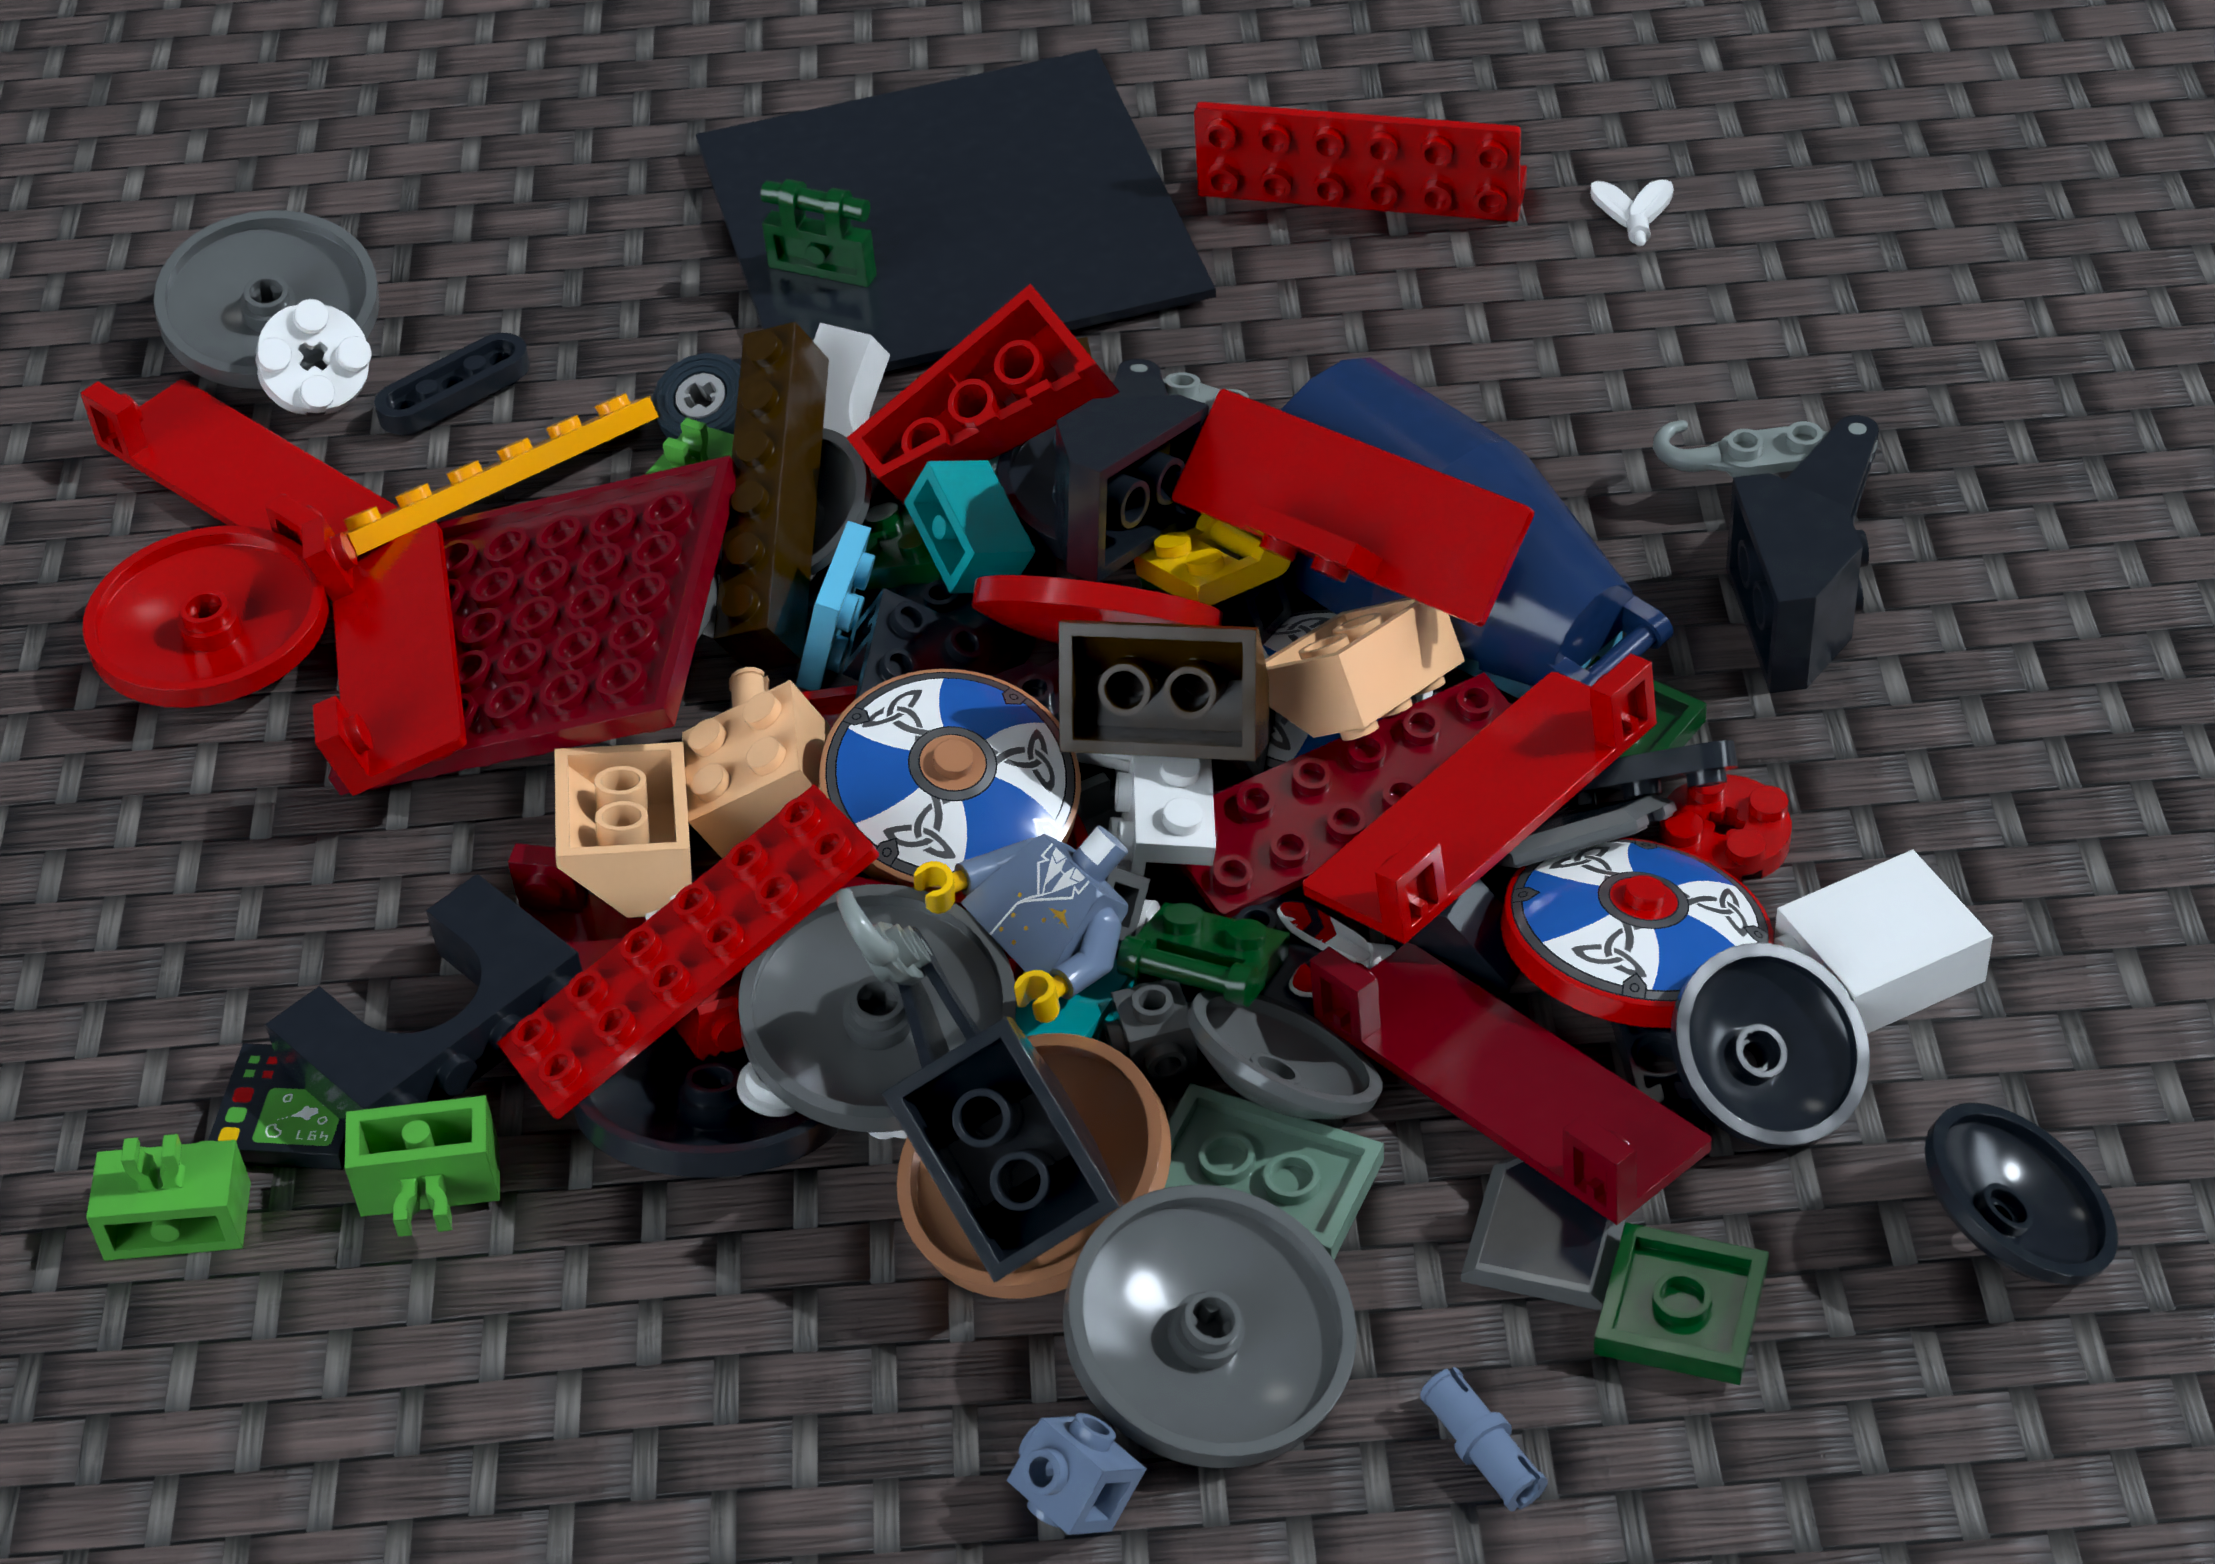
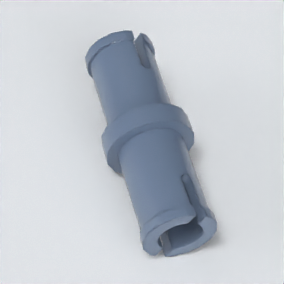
[1420,1367,1547,1511]

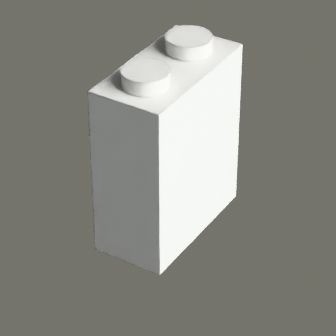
[1774,849,1993,1034]

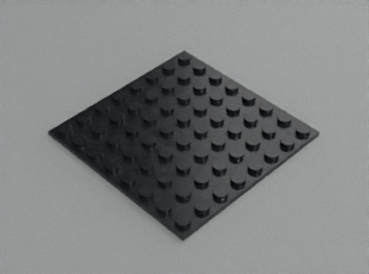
[695,49,1216,372]

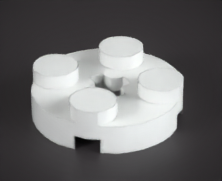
[255,299,371,415]

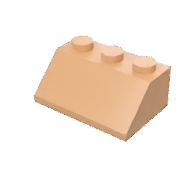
[1265,598,1465,741]
[555,742,692,918]

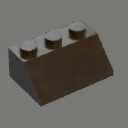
[1059,620,1269,761]

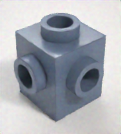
[1007,1413,1146,1535]

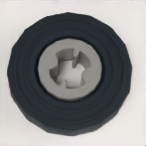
[652,353,741,439]

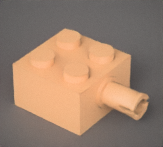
[682,667,830,859]

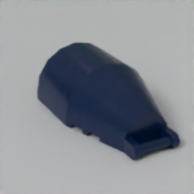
[1257,357,1674,687]

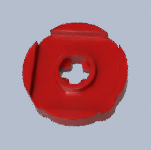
[1659,774,1792,883]

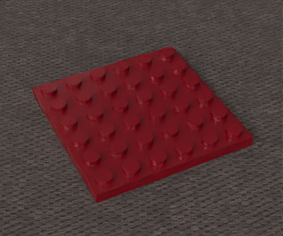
[328,455,736,795]

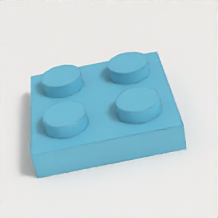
[796,521,875,691]

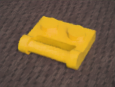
[1134,514,1291,606]

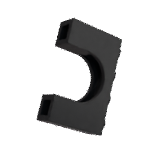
[265,874,583,1124]

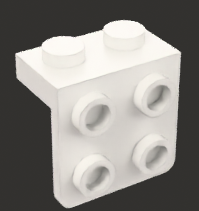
[1108,755,1216,877]

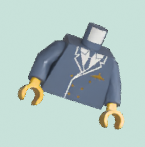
[913,825,1128,1023]

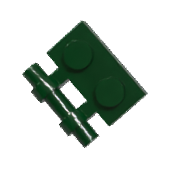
[761,179,877,287]

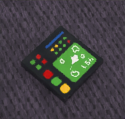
[208,1043,346,1170]

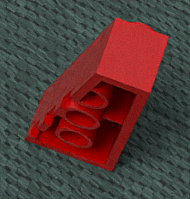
[847,283,1120,505]

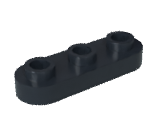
[374,333,530,436]
[1559,740,1738,811]

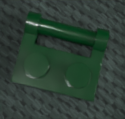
[1116,902,1290,1007]

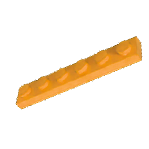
[342,393,659,556]

